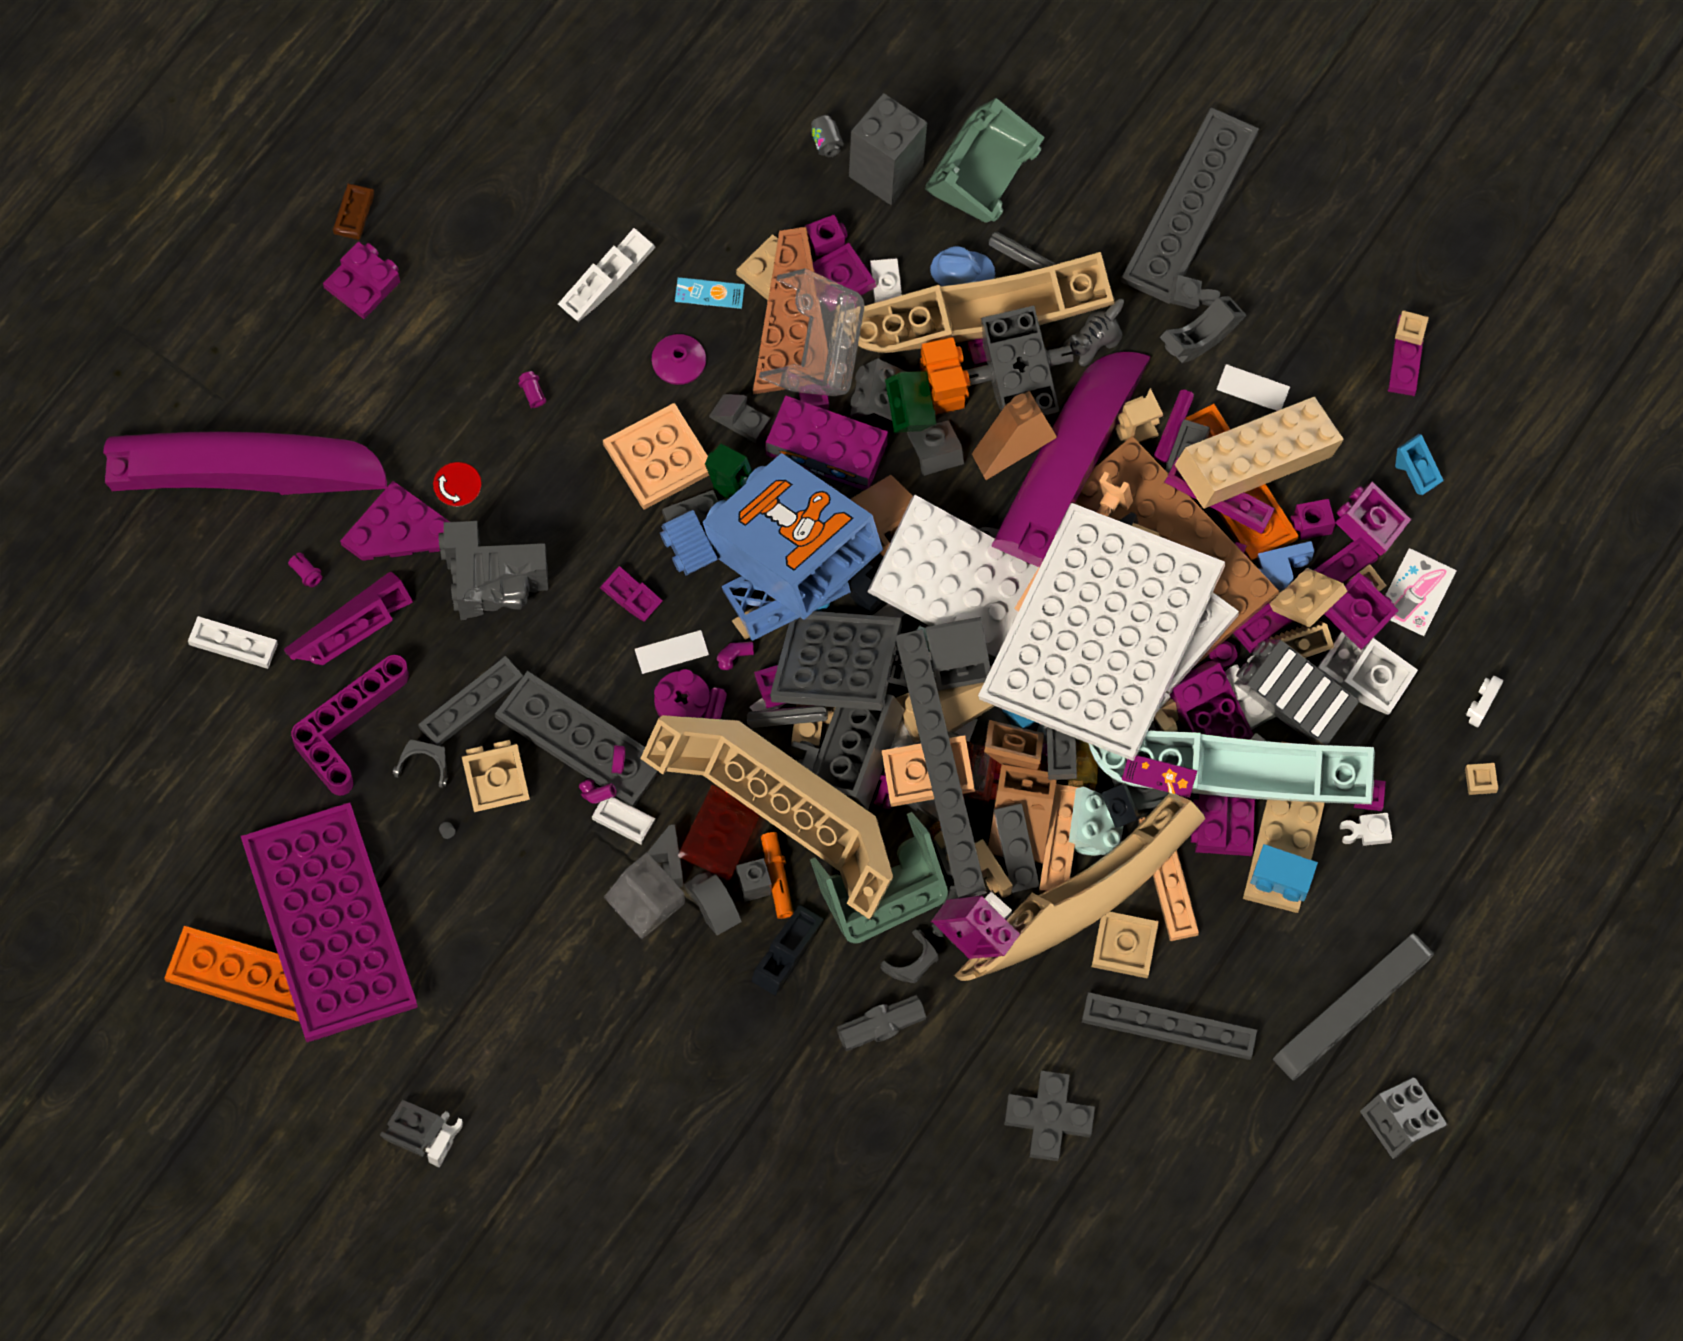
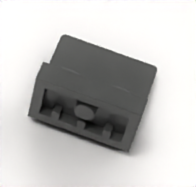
[1360,1078,1447,1159]

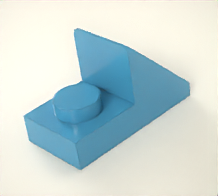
[1395,434,1444,495]

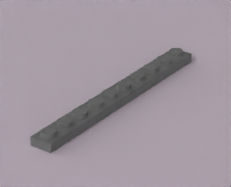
[895,629,987,898]

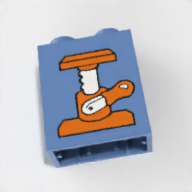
[703,453,883,620]

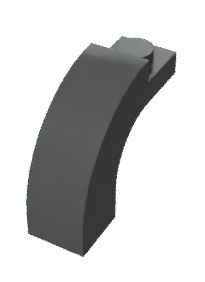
[1160,296,1247,363]

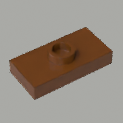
[333,184,374,240]

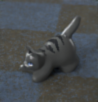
[1063,299,1124,367]

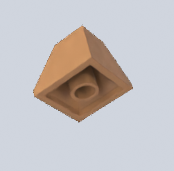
[984,720,1044,770]

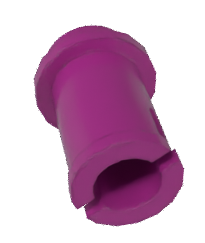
[518,371,546,408]
[288,553,322,588]
[874,772,891,809]

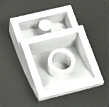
[1316,630,1418,715]

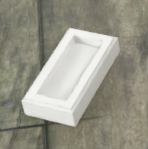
[592,797,655,845]

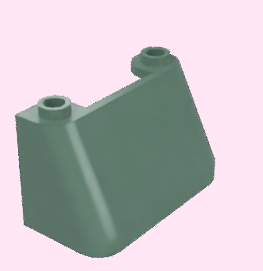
[925,98,1045,223]

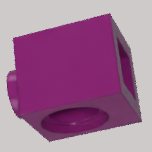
[805,215,847,260]
[1291,499,1335,540]

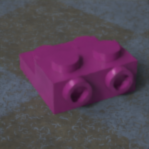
[323,242,400,319]
[1335,482,1411,556]
[1324,572,1399,649]
[1191,794,1255,856]

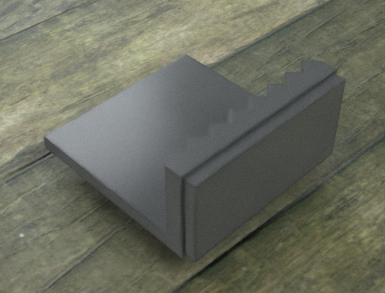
[907,420,964,476]

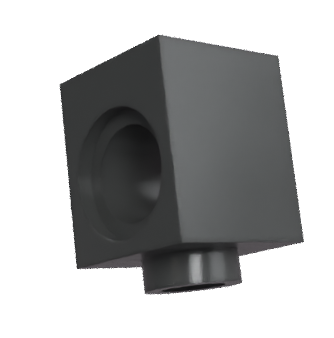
[736,858,772,902]

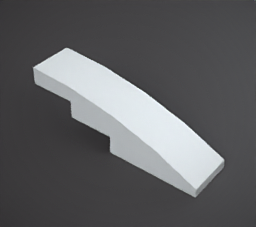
[558,228,655,322]

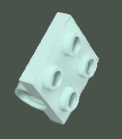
[1069,787,1123,856]

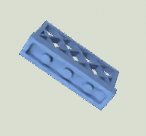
[722,576,851,641]

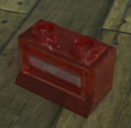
[963,741,1001,808]

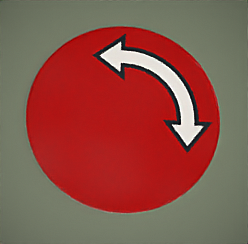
[433,462,481,506]

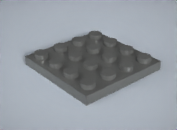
[770,611,902,711]

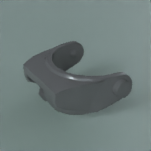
[393,739,448,788]
[880,929,939,983]

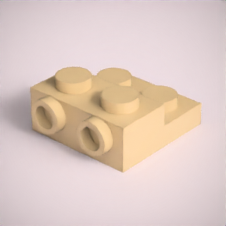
[461,740,530,812]

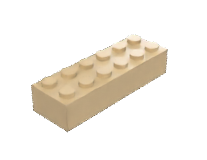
[1175,396,1344,509]

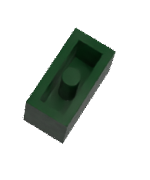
[885,371,936,433]
[704,443,752,499]

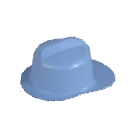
[931,246,995,286]

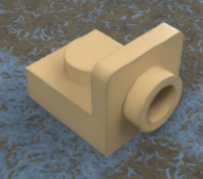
[1153,699,1178,732]

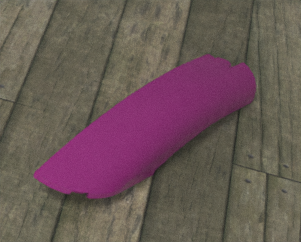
[992,352,1151,568]
[103,432,387,495]

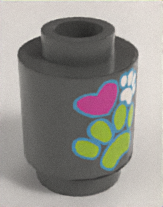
[811,116,844,157]

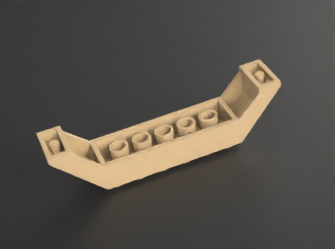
[640,715,893,920]

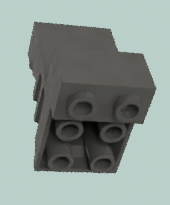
[439,521,548,620]

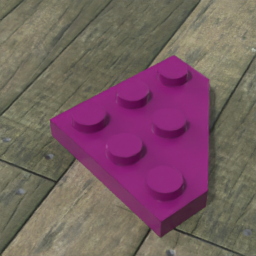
[340,481,449,561]

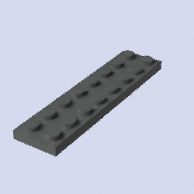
[1121,108,1259,304]

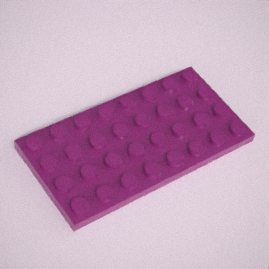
[241,803,418,1043]

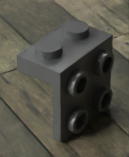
[850,359,906,421]

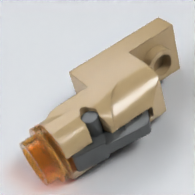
[930,821,1013,900]

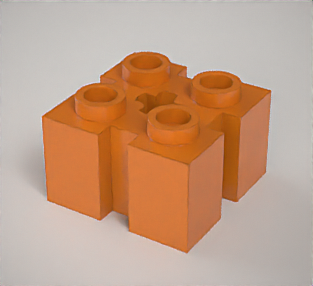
[919,337,970,414]

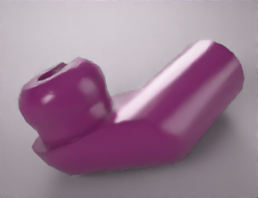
[717,641,754,670]
[579,779,617,804]

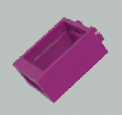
[932,896,1020,959]

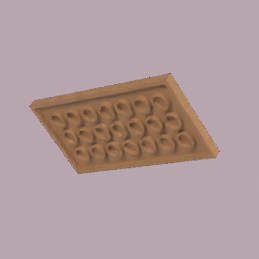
[1075,436,1279,665]

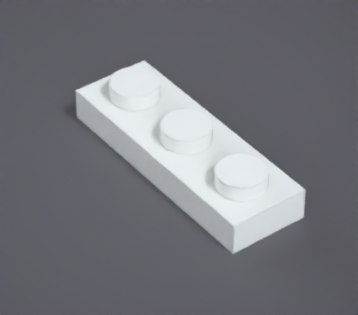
[188,616,278,669]

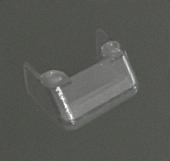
[759,268,864,396]

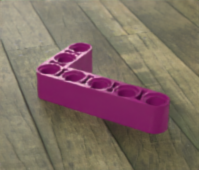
[291,655,409,796]

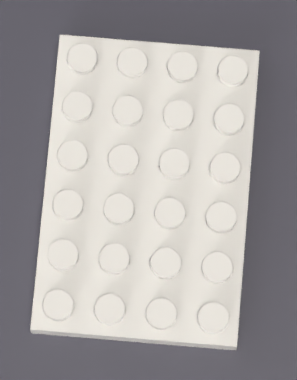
[867,495,1039,661]

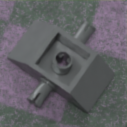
[964,306,1073,415]

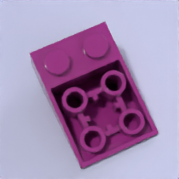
[1168,661,1254,740]

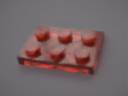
[678,785,760,880]

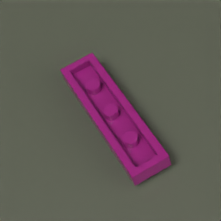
[1164,457,1275,534]

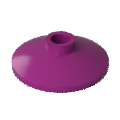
[652,334,706,385]

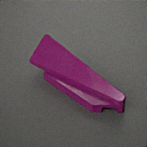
[284,572,413,665]

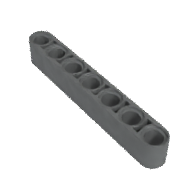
[1273,933,1434,1081]

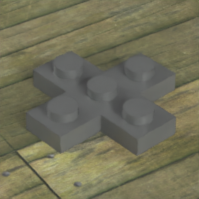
[1004,1071,1095,1161]

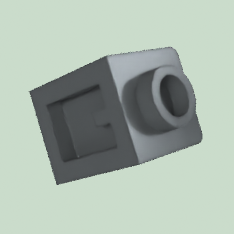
[791,741,819,772]

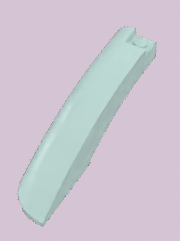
[1089,731,1375,805]

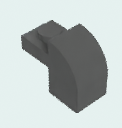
[684,871,742,935]

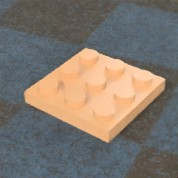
[603,403,709,510]

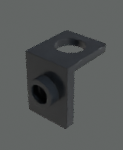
[1102,783,1153,828]

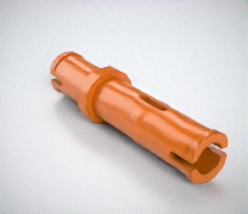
[761,832,794,919]

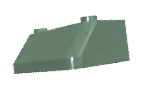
[810,812,948,943]

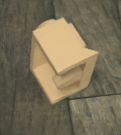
[1116,389,1163,443]

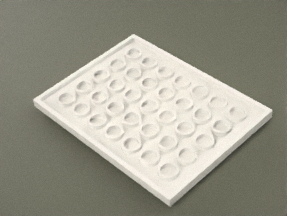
[978,503,1225,761]

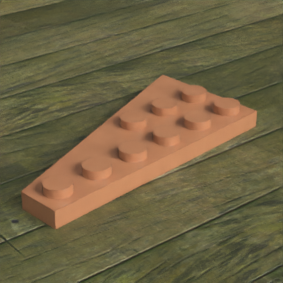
[753,227,833,394]

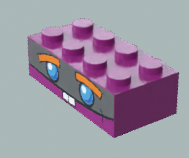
[766,396,888,491]

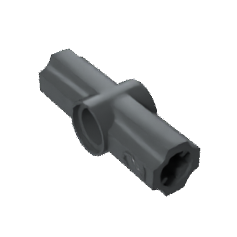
[837,995,926,1051]

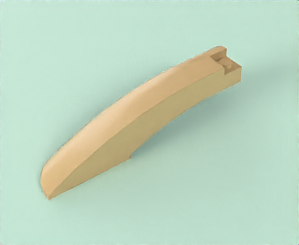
[835,252,1115,353]
[954,793,1205,981]

